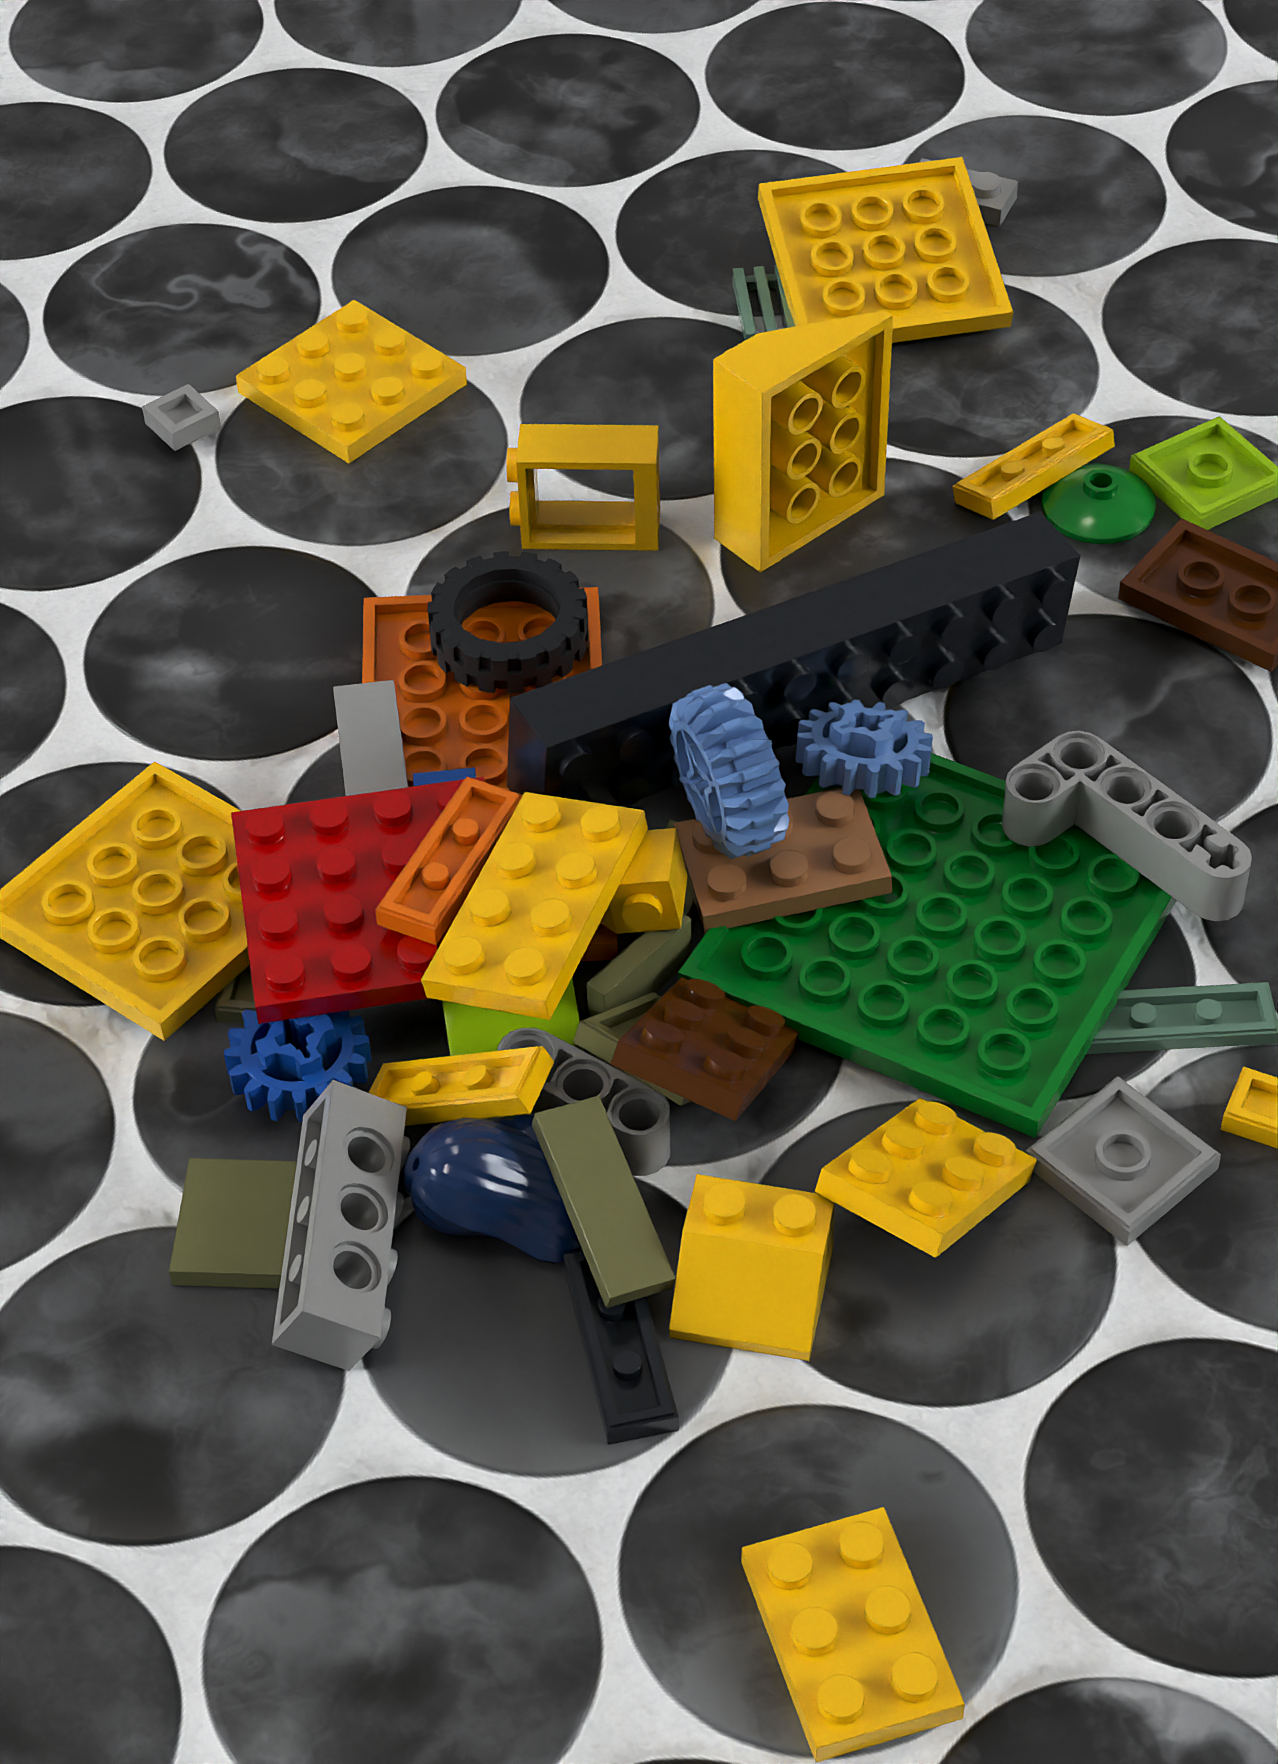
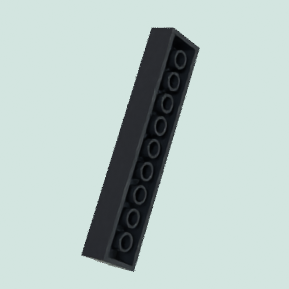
[507,512,1081,807]

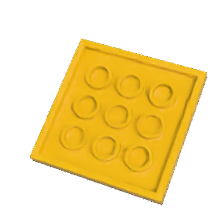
[758,157,1013,343]
[0,761,250,1041]

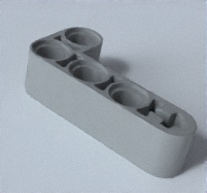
[1002,731,1252,921]

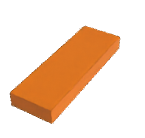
[375,776,523,945]

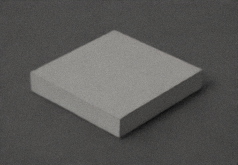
[1026,1076,1221,1246]

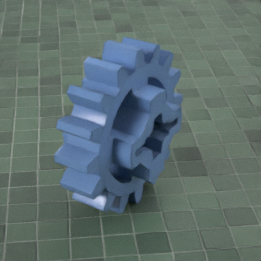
[795,700,933,798]

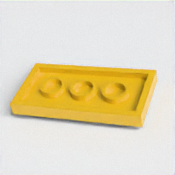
[421,792,648,1020]

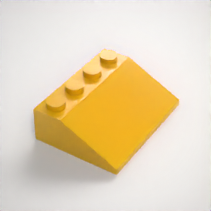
[713,310,893,573]

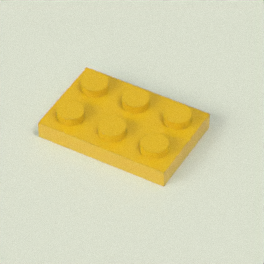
[815,1098,1037,1258]
[741,1507,965,1763]

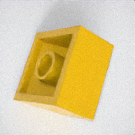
[669,1174,835,1361]

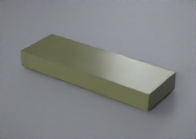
[532,1096,676,1308]

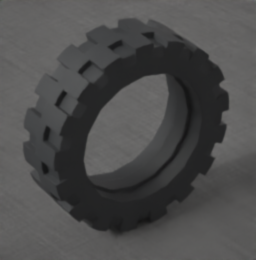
[427,551,589,694]

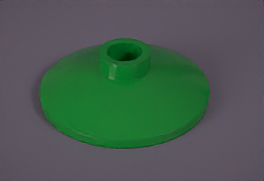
[1041,464,1156,544]

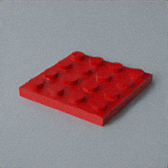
[231,776,485,1024]

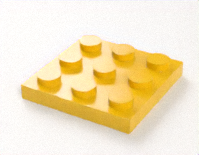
[236,300,467,464]

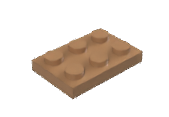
[673,787,892,934]

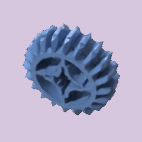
[669,683,790,859]

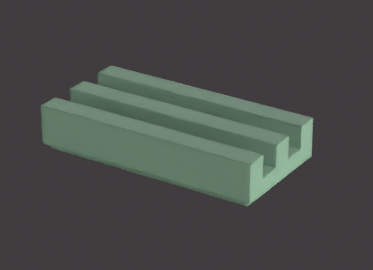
[733,265,795,341]

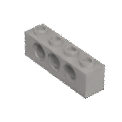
[272,1080,410,1371]

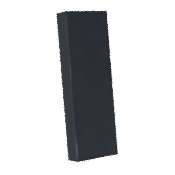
[563,1251,679,1445]

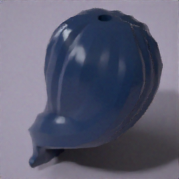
[404,1114,582,1263]

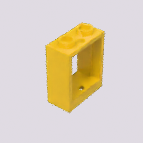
[506,424,660,551]

